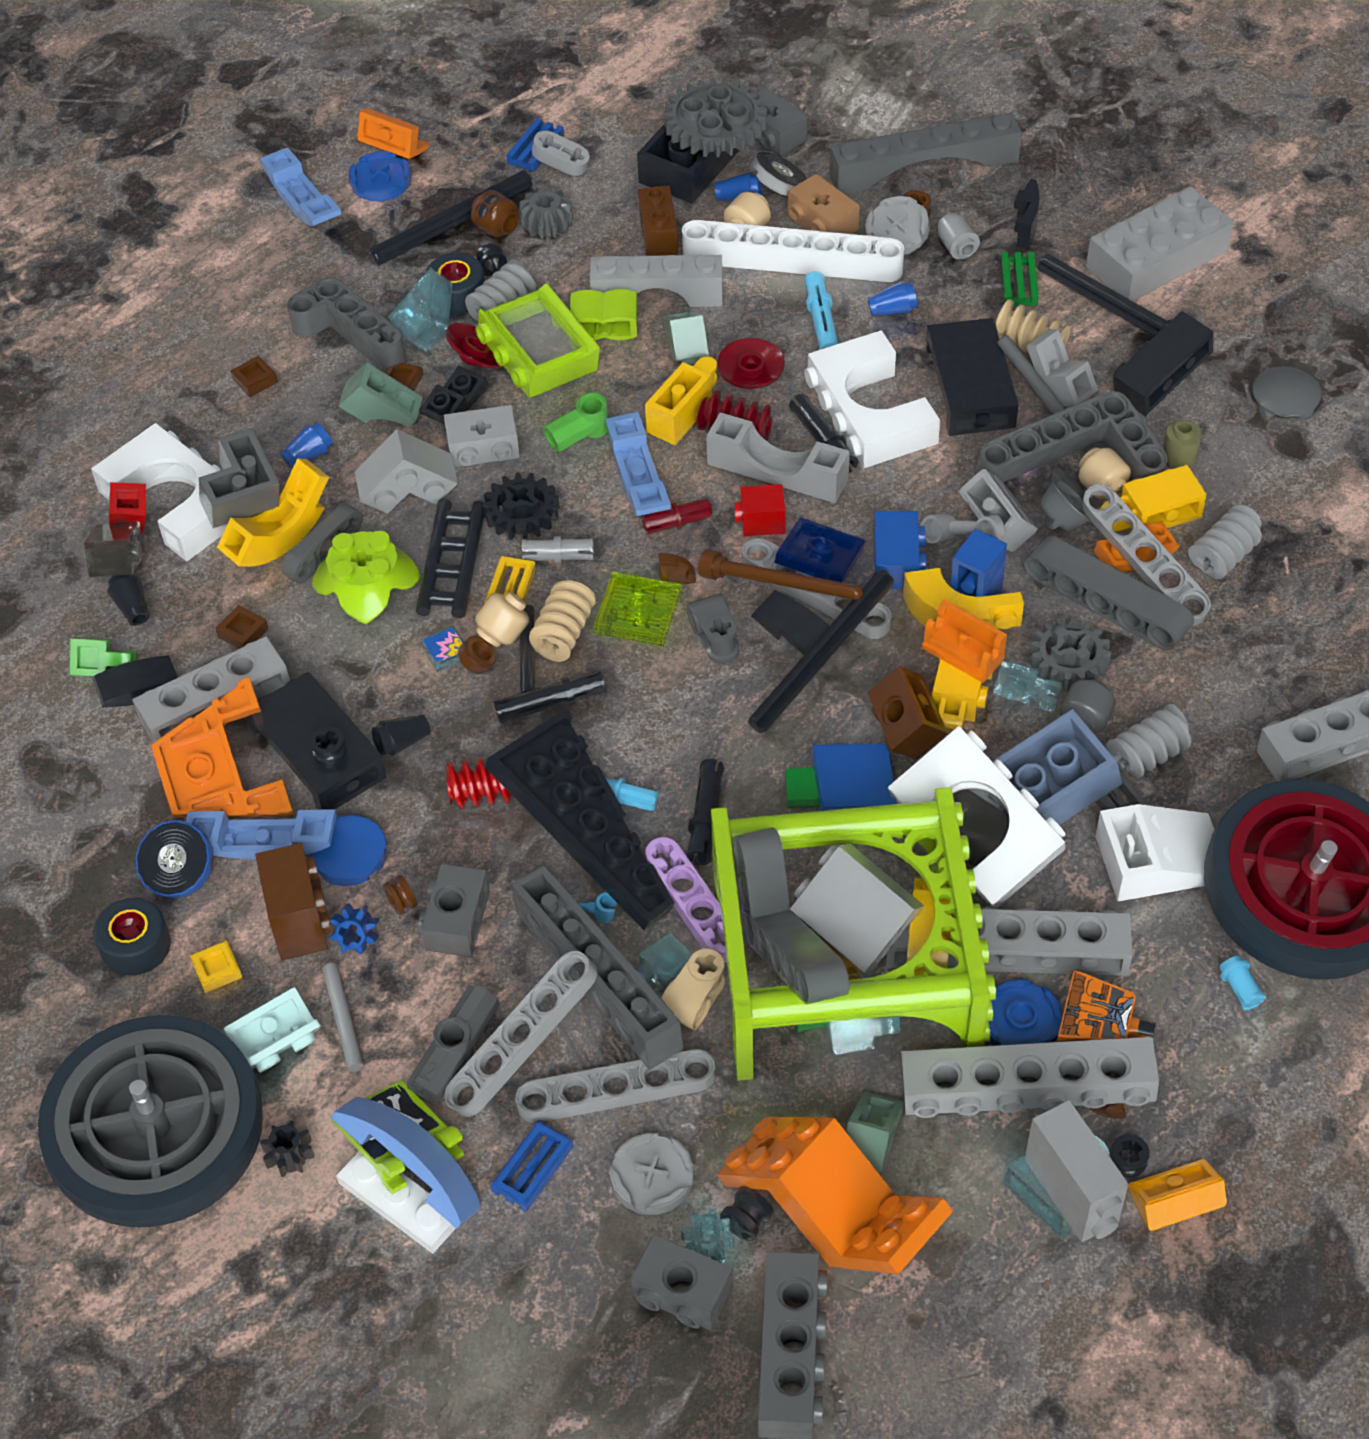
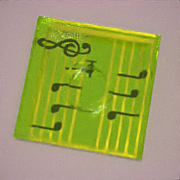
[593,572,682,647]

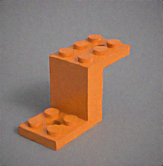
[717,1116,953,1274]

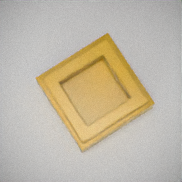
[189,940,243,993]

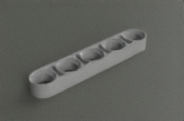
[1082,484,1211,626]
[742,538,891,639]
[444,951,598,1117]
[515,1049,715,1123]

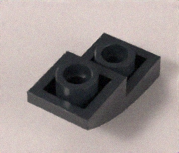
[1014,178,1039,250]
[419,365,489,425]
[751,590,830,655]
[93,655,177,708]

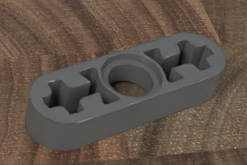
[282,503,363,584]

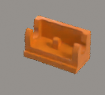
[921,599,1007,683]

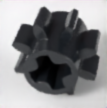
[260,1121,315,1177]

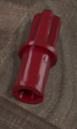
[641,498,713,535]

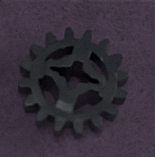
[483,473,560,540]

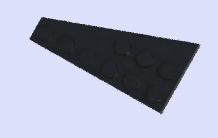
[484,708,675,930]

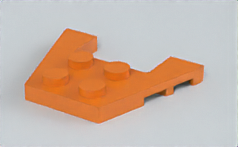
[151,677,294,818]

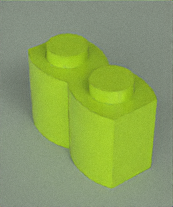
[570,289,638,341]

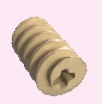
[996,299,1070,353]
[529,580,596,662]

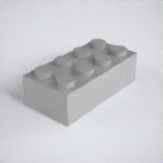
[1086,186,1234,301]

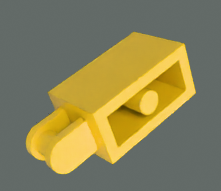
[645,357,717,446]
[1100,465,1207,532]
[932,659,993,730]

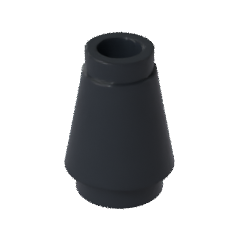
[107,571,149,626]
[372,714,431,756]

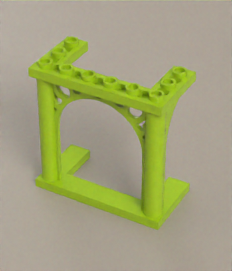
[711,787,996,1081]

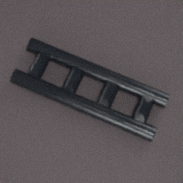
[416,499,484,618]

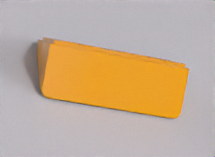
[1128,1159,1227,1231]

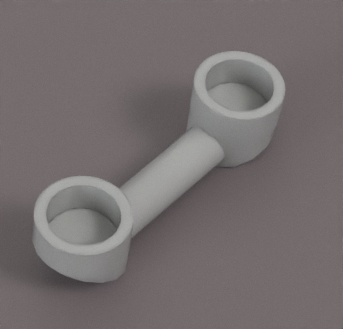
[921,513,1004,544]

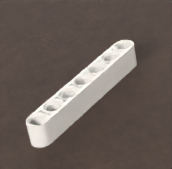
[682,220,904,282]

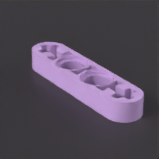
[645,837,727,963]

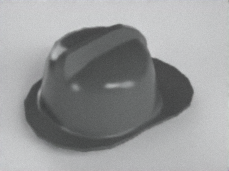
[1040,468,1092,532]

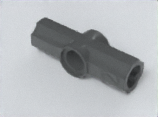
[406,984,500,1104]

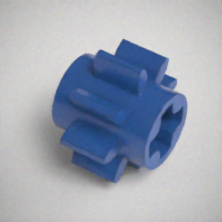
[329,903,380,955]

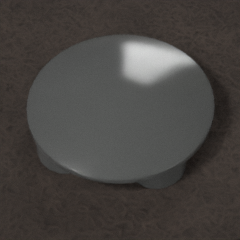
[1252,366,1322,419]

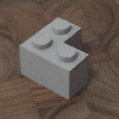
[354,429,458,513]

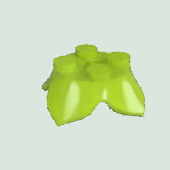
[312,531,421,625]

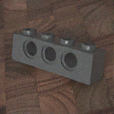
[758,1251,827,1439]

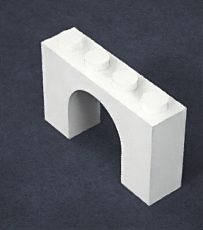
[804,330,940,468]
[91,423,227,562]
[888,726,1066,909]

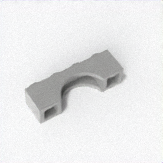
[590,255,723,307]
[706,412,850,503]

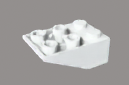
[1095,804,1214,902]

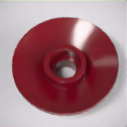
[446,323,503,369]
[717,338,785,389]

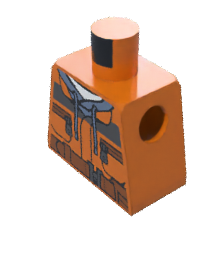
[1057,970,1156,1042]

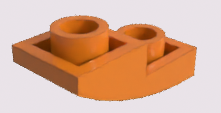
[1093,521,1179,573]

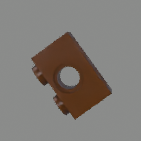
[638,186,678,256]
[868,666,948,760]

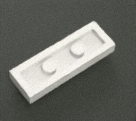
[336,1152,456,1254]

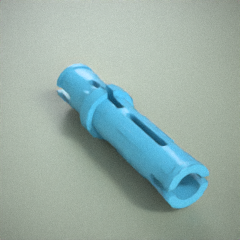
[804,272,839,350]

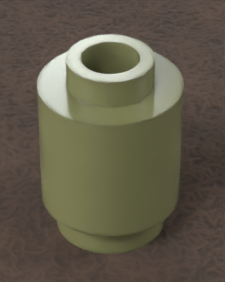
[1163,420,1202,469]

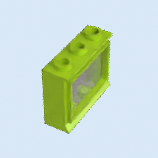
[476,283,600,399]

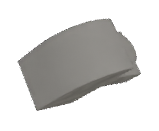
[1026,329,1098,407]

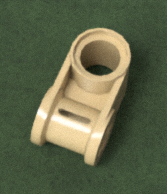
[661,948,725,1030]

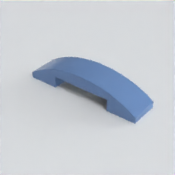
[260,147,342,226]
[605,412,671,516]
[186,810,337,860]
[330,1097,481,1229]

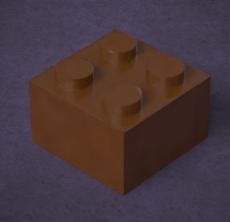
[255,843,332,961]

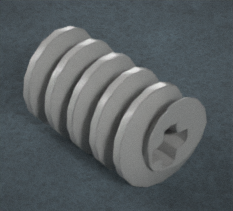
[465,260,537,322]
[1188,504,1262,579]
[1106,704,1191,779]

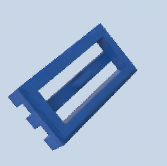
[506,118,564,172]
[490,1121,574,1212]

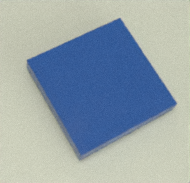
[811,744,898,811]

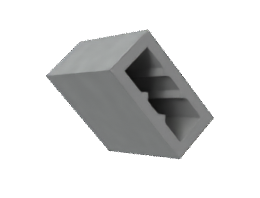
[790,843,924,973]
[1025,1100,1129,1243]

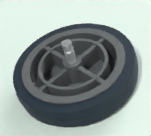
[38,1015,263,1228]

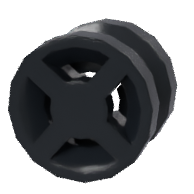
[719,1187,774,1242]

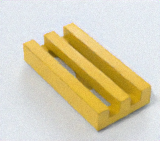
[484,556,536,603]

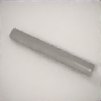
[322,963,364,1072]

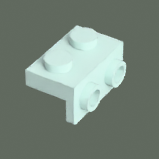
[223,987,321,1073]

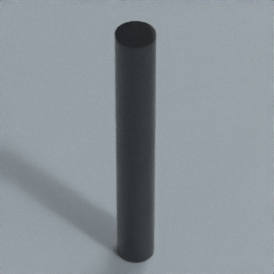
[520,605,535,693]

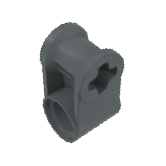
[686,593,739,664]

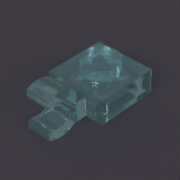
[993,660,1062,712]
[635,933,692,988]
[827,1016,901,1055]

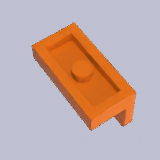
[357,108,429,159]

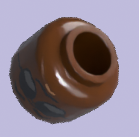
[471,190,519,238]

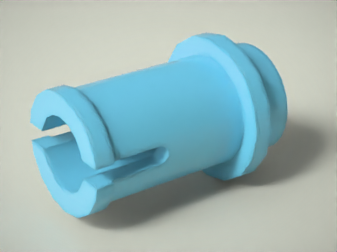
[1219,956,1266,1010]

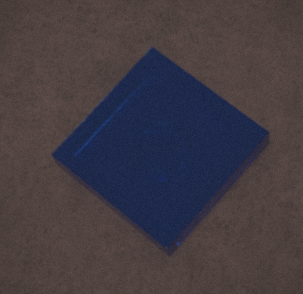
[774,518,866,583]

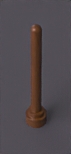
[698,549,863,600]

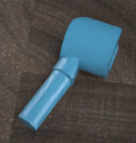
[577,892,617,923]

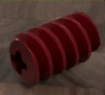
[696,390,773,441]

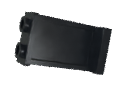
[926,318,1019,436]
[248,671,387,810]

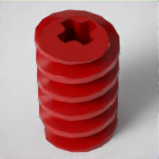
[446,758,512,809]

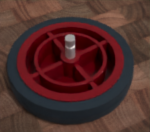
[1204,779,1369,980]

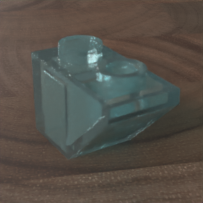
[388,268,453,352]

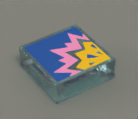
[420,625,464,672]

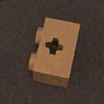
[787,174,860,234]

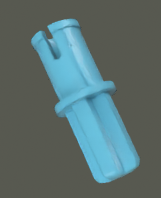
[605,777,659,811]

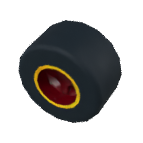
[425,253,485,315]
[93,898,171,975]

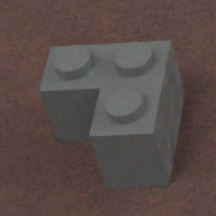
[199,428,279,528]

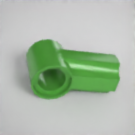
[542,392,609,453]

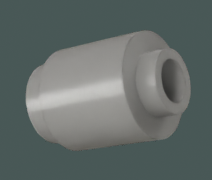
[937,213,980,259]

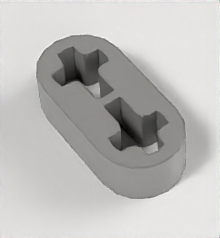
[531,131,590,176]

